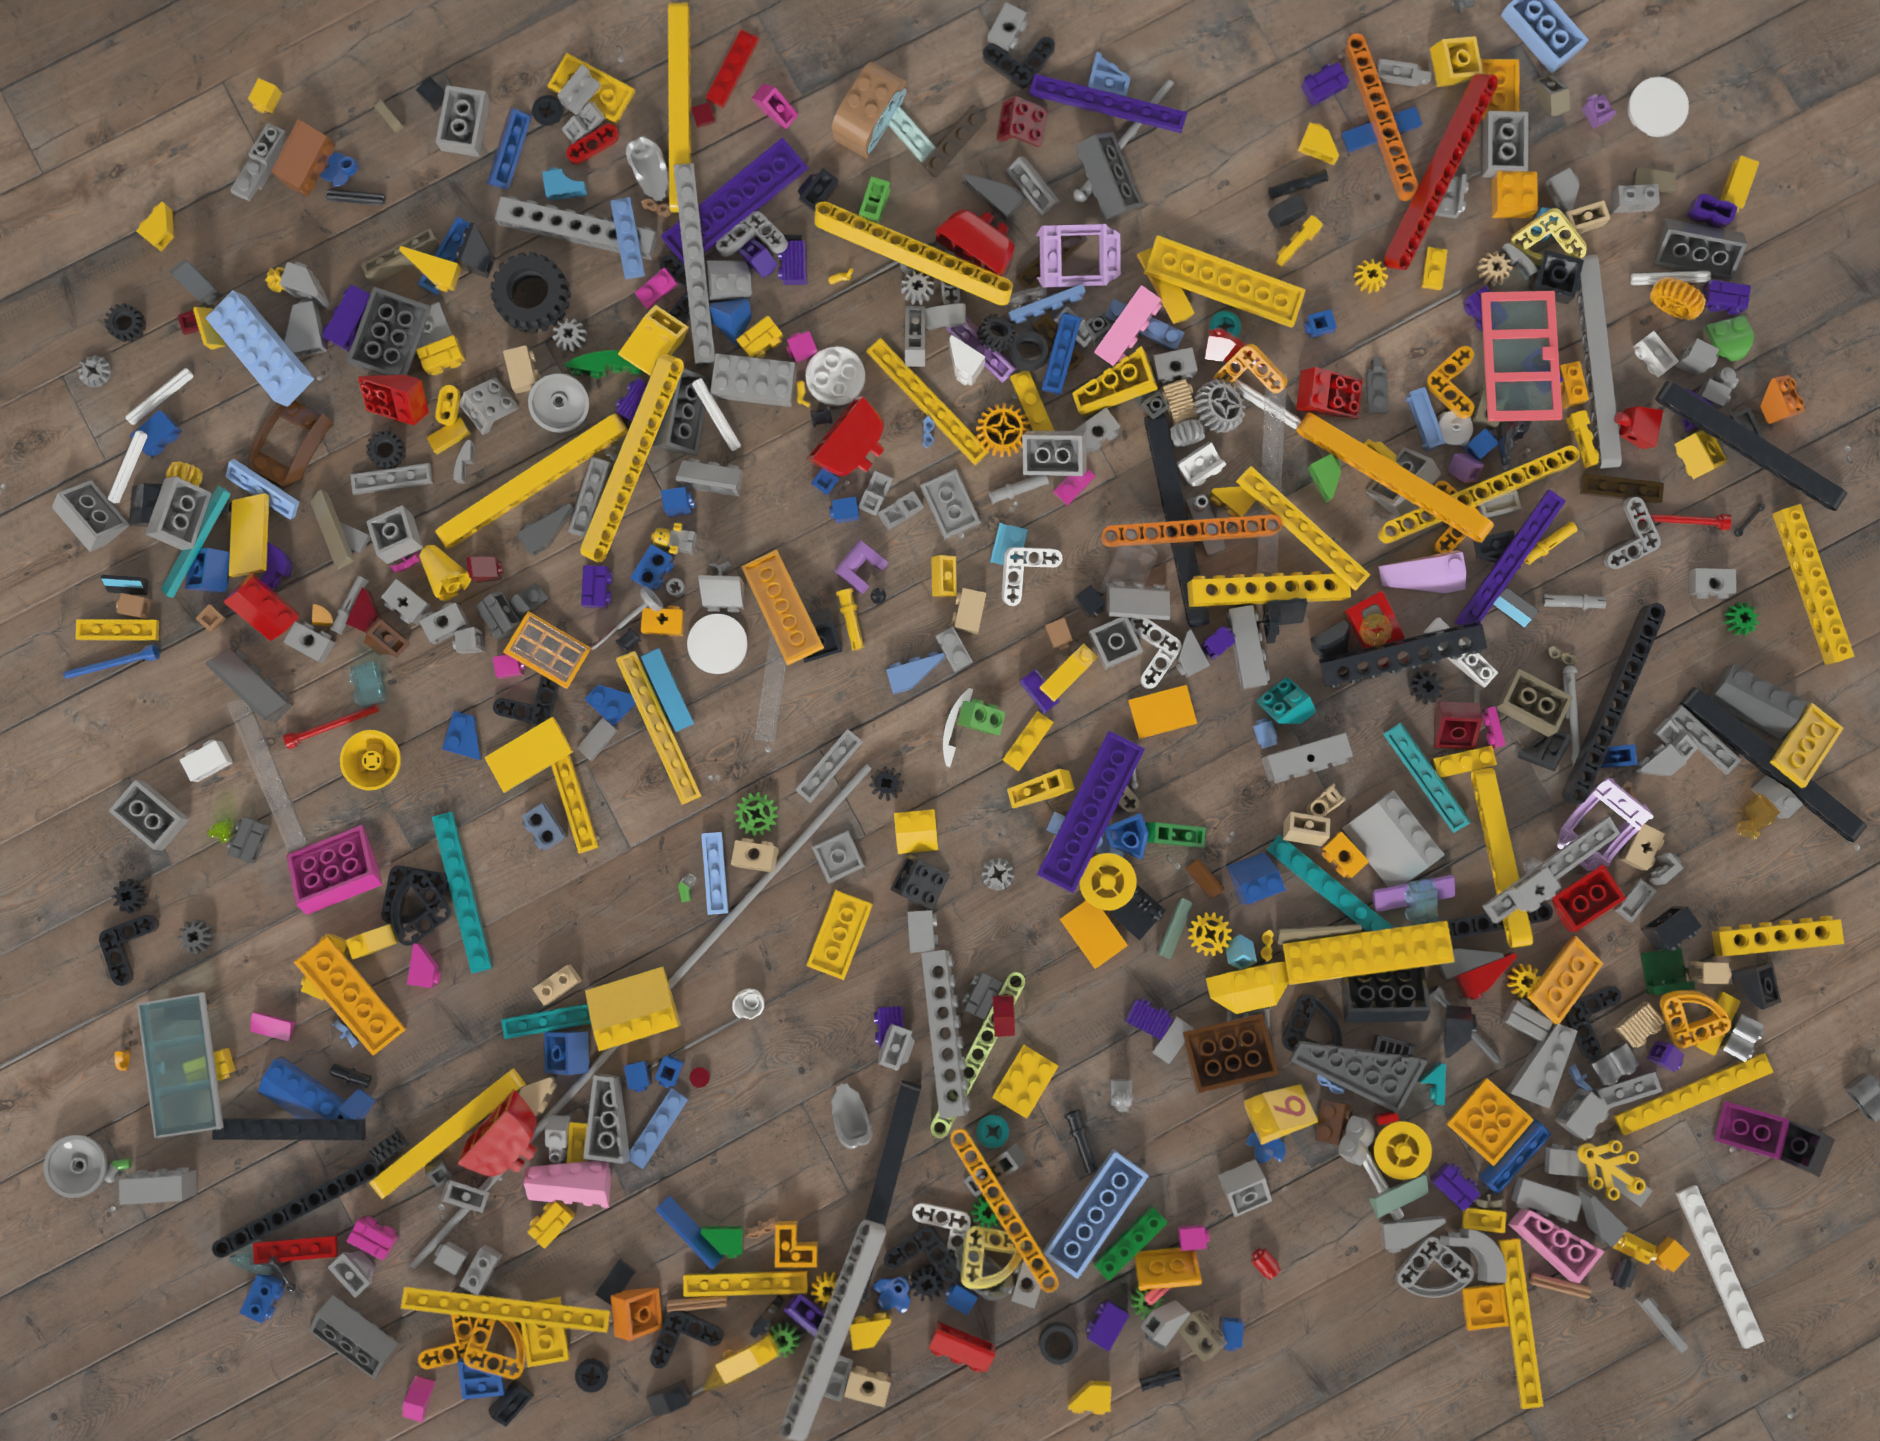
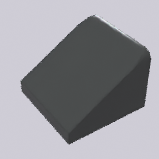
[425,1156,455,1188]

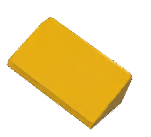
[193,307,225,350]
[426,417,471,455]
[931,555,957,597]

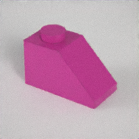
[751,83,798,129]
[407,943,441,988]

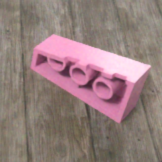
[1094,285,1162,367]
[524,1160,612,1208]
[1508,1209,1604,1283]

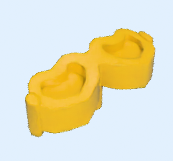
[1260,930,1274,962]

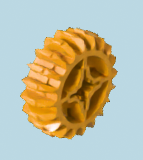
[1650,277,1706,320]
[976,403,1030,457]

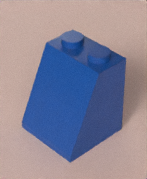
[1226,852,1286,905]

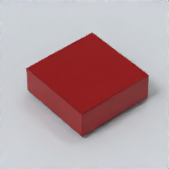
[1374,1111,1399,1125]

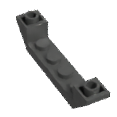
[1084,311,1170,420]

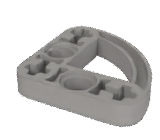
[1395,1235,1474,1298]

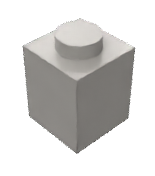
[434,1241,470,1275]

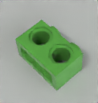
[859,176,891,224]
[957,699,1006,736]

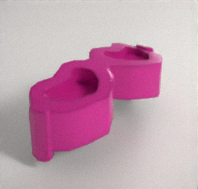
[390,551,420,573]

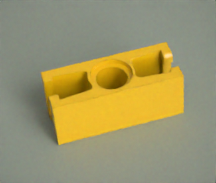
[1720,155,1759,213]

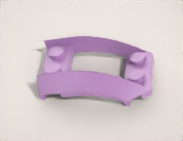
[1036,224,1121,287]
[1557,778,1654,871]

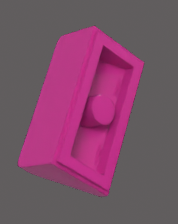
[250,1011,295,1042]

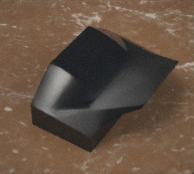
[798,168,839,212]
[1310,620,1350,658]

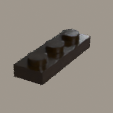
[1031,313,1084,373]

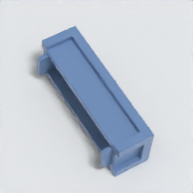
[1404,387,1445,452]

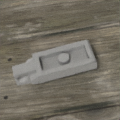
[1376,59,1432,86]

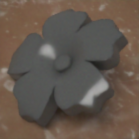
[605,443,622,462]

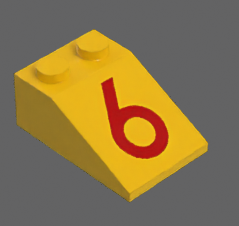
[1244,1084,1318,1145]

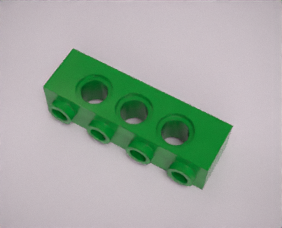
[1093,1204,1168,1281]

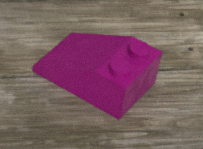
[1714,1101,1790,1161]

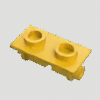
[1610,1232,1658,1265]

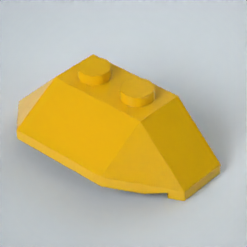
[1206,961,1289,1014]

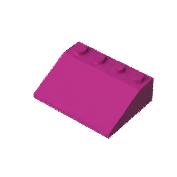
[286,825,383,915]

